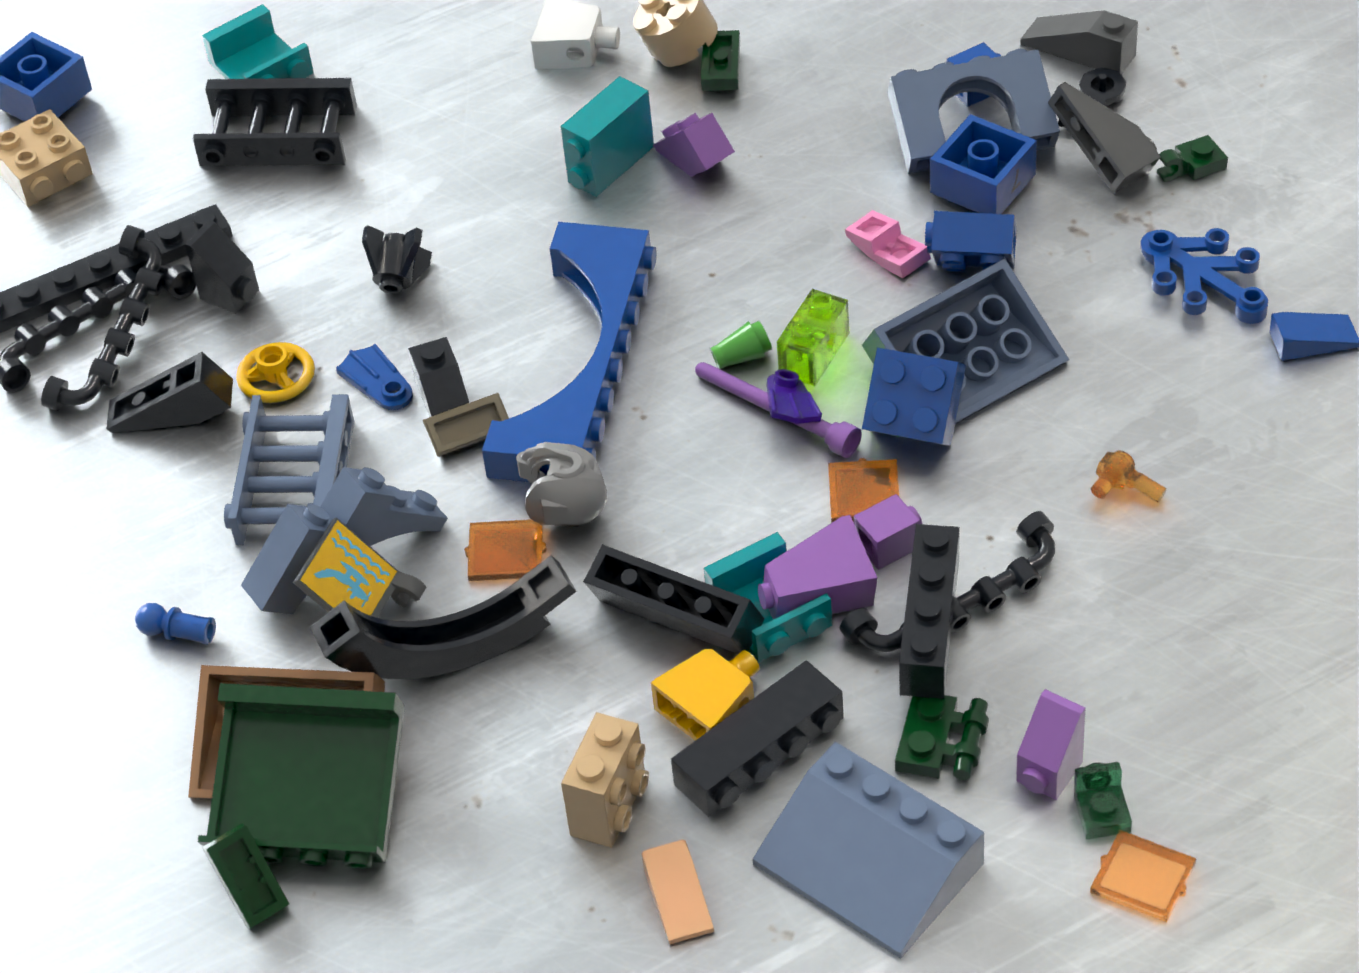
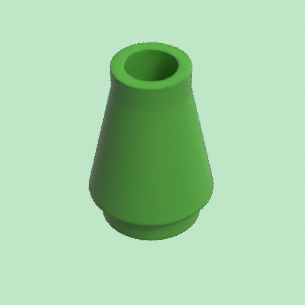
[710,321,772,369]

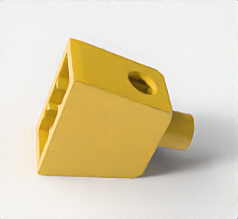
[651,649,760,741]

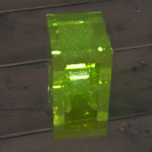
[777,289,850,387]

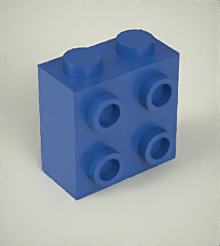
[925,211,1017,272]

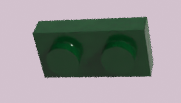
[701,30,740,91]

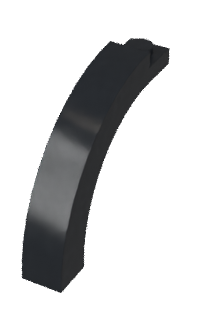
[310,555,577,679]

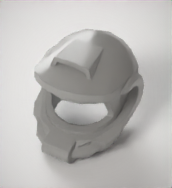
[516,442,607,527]

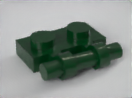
[895,695,989,780]

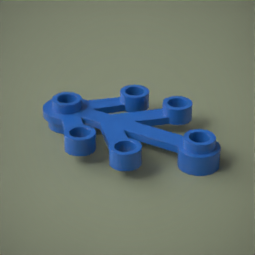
[1140,228,1268,324]

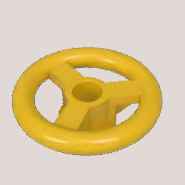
[236,342,315,403]

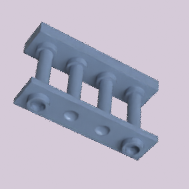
[224,394,354,545]

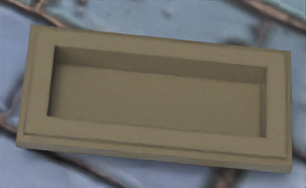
[423,393,509,457]

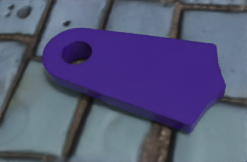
[766,369,822,424]

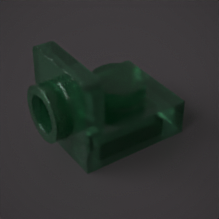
[1074,762,1132,840]

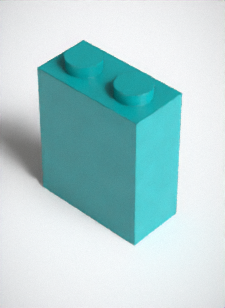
[560,76,654,197]

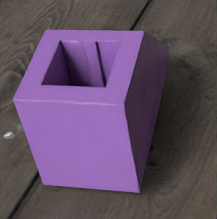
[653,113,735,176]

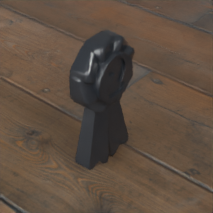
[1058,68,1126,127]

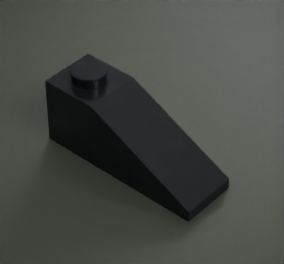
[106,352,233,433]

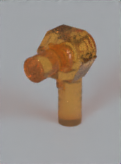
[1091,450,1167,503]

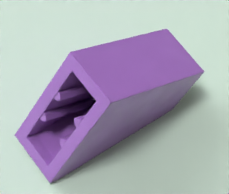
[758,515,878,620]

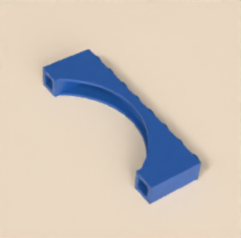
[482,222,657,483]

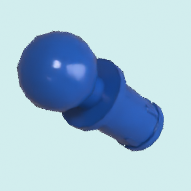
[134,603,216,645]

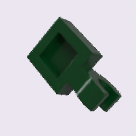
[1156,135,1228,182]

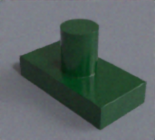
[202,824,290,929]

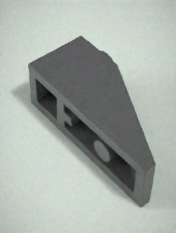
[1020,10,1138,75]
[1048,82,1161,194]

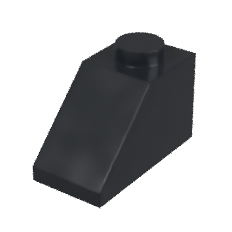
[185,220,259,314]
[408,337,469,417]

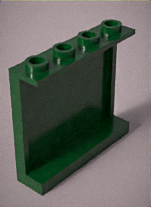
[197,683,405,869]

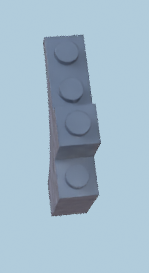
[241,467,448,614]

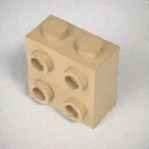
[0,109,93,207]
[561,712,649,848]

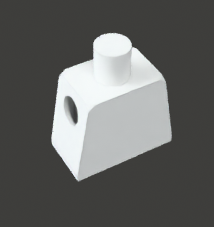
[531,0,620,69]

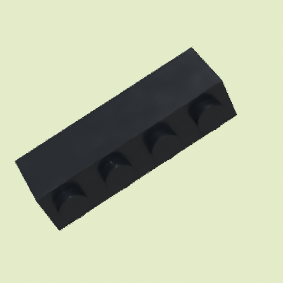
[899,524,960,699]
[583,544,764,654]
[671,660,844,817]

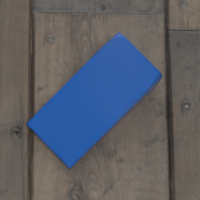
[1269,312,1359,361]

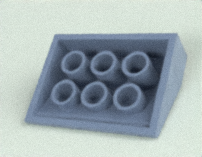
[862,259,1070,424]
[752,742,984,959]

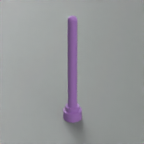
[695,362,862,458]

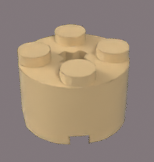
[633,0,718,67]

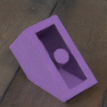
[1016,689,1086,800]

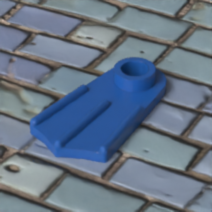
[336,344,413,410]

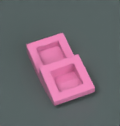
[845,210,931,278]

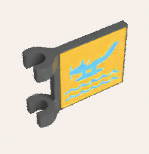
[293,517,427,618]

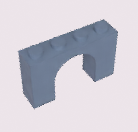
[888,49,1060,174]

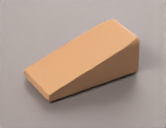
[642,840,714,945]

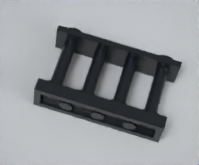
[193,78,357,166]

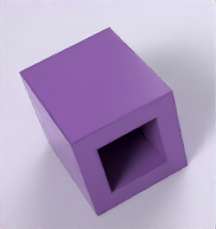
[854,494,923,570]

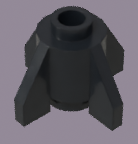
[362,225,432,294]

